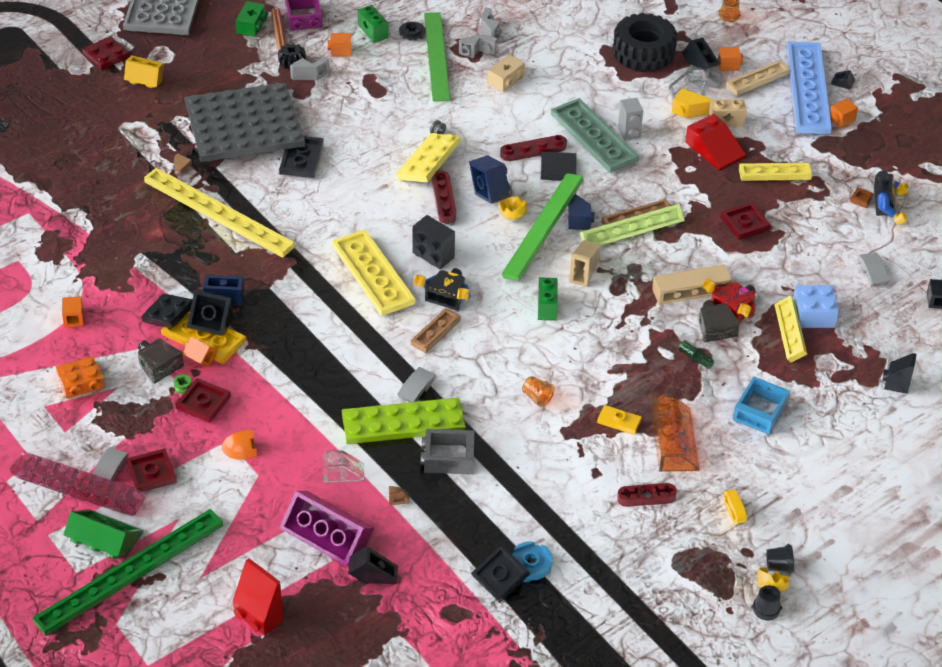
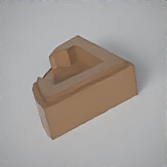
[174,153,192,174]
[389,486,410,505]

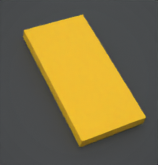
[161,311,247,364]

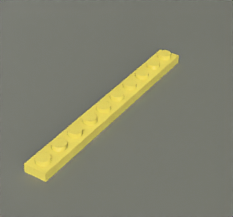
[144,168,295,258]

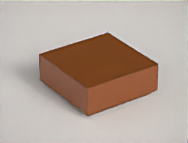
[850,187,874,208]

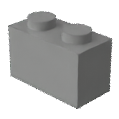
[618,97,644,140]

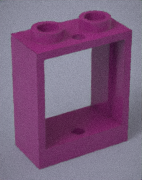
[285,0,323,31]

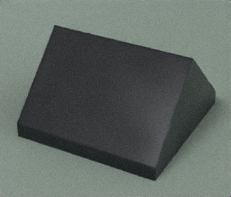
[187,290,233,336]

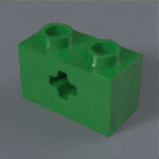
[236,1,268,37]
[358,5,388,43]
[538,277,558,321]

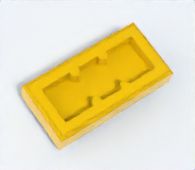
[597,405,642,435]

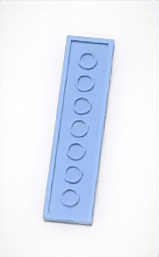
[787,41,832,134]

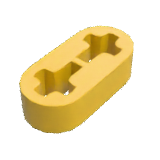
[723,489,747,525]

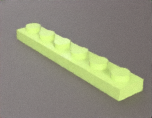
[580,203,685,245]

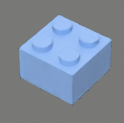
[793,285,838,328]

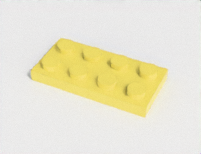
[396,133,461,182]

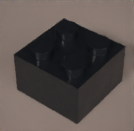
[412,215,455,269]

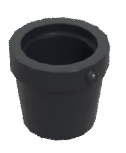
[766,543,794,573]
[751,585,783,621]

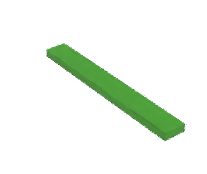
[424,12,450,101]
[502,173,584,281]

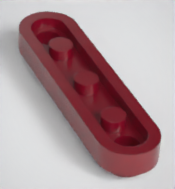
[500,135,567,161]
[432,171,456,224]

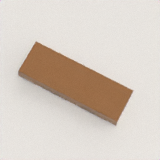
[411,308,461,353]

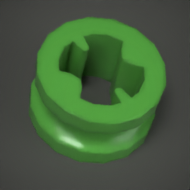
[173,374,191,394]

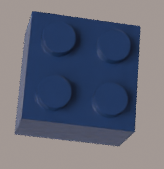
[469,155,510,204]

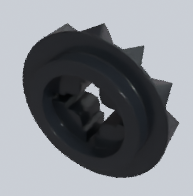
[399,21,425,41]

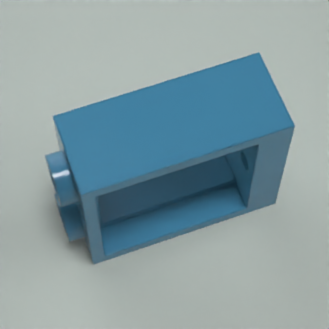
[733,377,790,435]

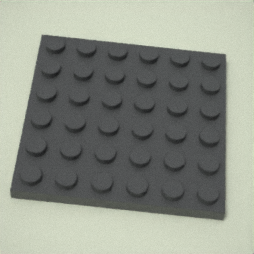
[184,83,305,162]

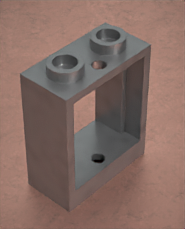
[421,429,475,474]

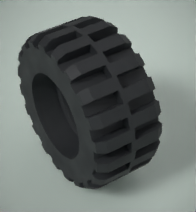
[613,13,677,72]

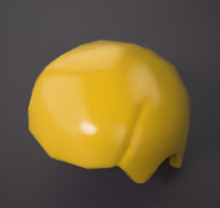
[499,196,527,220]
[757,567,790,593]

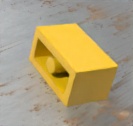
[124,55,164,88]

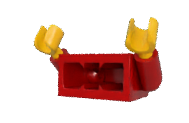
[702,279,756,325]

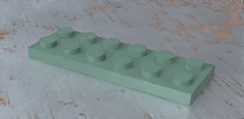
[551,98,639,173]

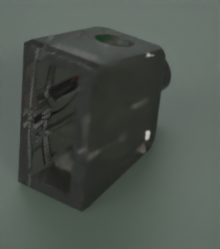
[699,300,740,343]
[138,339,184,384]

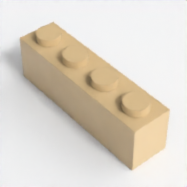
[652,264,732,305]

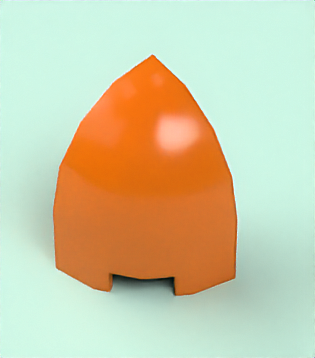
[221,429,257,460]

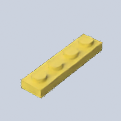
[739,163,812,181]
[774,295,807,362]

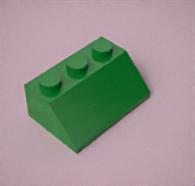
[63,509,144,559]

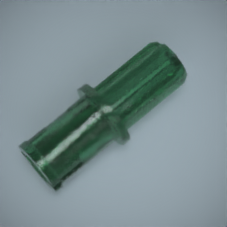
[678,340,714,369]

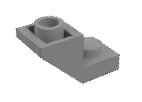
[480,7,501,38]
[459,34,497,58]
[290,57,329,80]

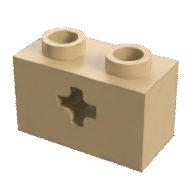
[487,54,525,92]
[708,99,747,127]

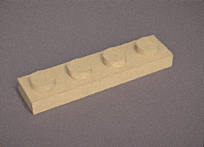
[726,60,790,96]

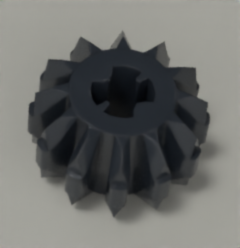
[278,43,306,69]

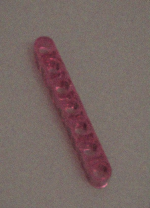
[10,452,146,516]

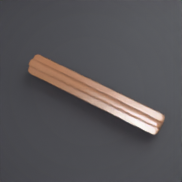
[272,8,286,50]

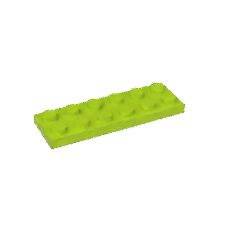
[342,397,465,444]

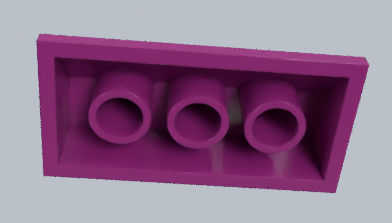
[279,491,374,566]

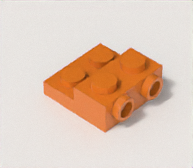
[55,356,105,398]

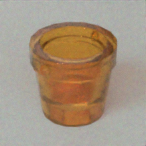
[718,0,741,22]
[522,376,555,407]

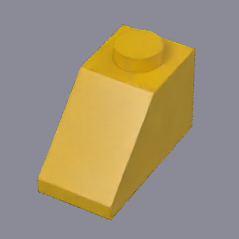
[672,88,713,118]

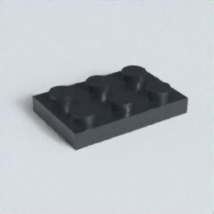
[279,136,324,178]

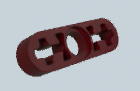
[617,483,677,507]

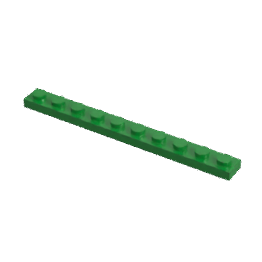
[32,509,223,637]

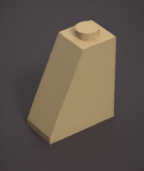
[569,240,601,287]

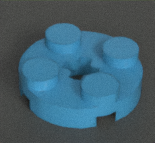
[512,541,553,582]

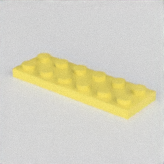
[332,229,415,316]

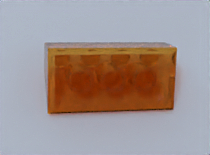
[651,395,700,472]

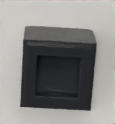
[831,70,855,89]

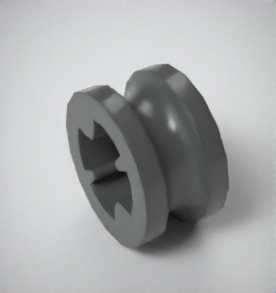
[430,120,446,134]

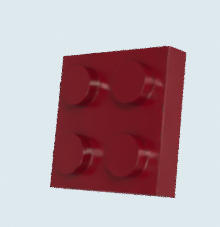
[82,36,130,71]
[720,202,771,240]
[176,378,231,423]
[126,448,177,494]

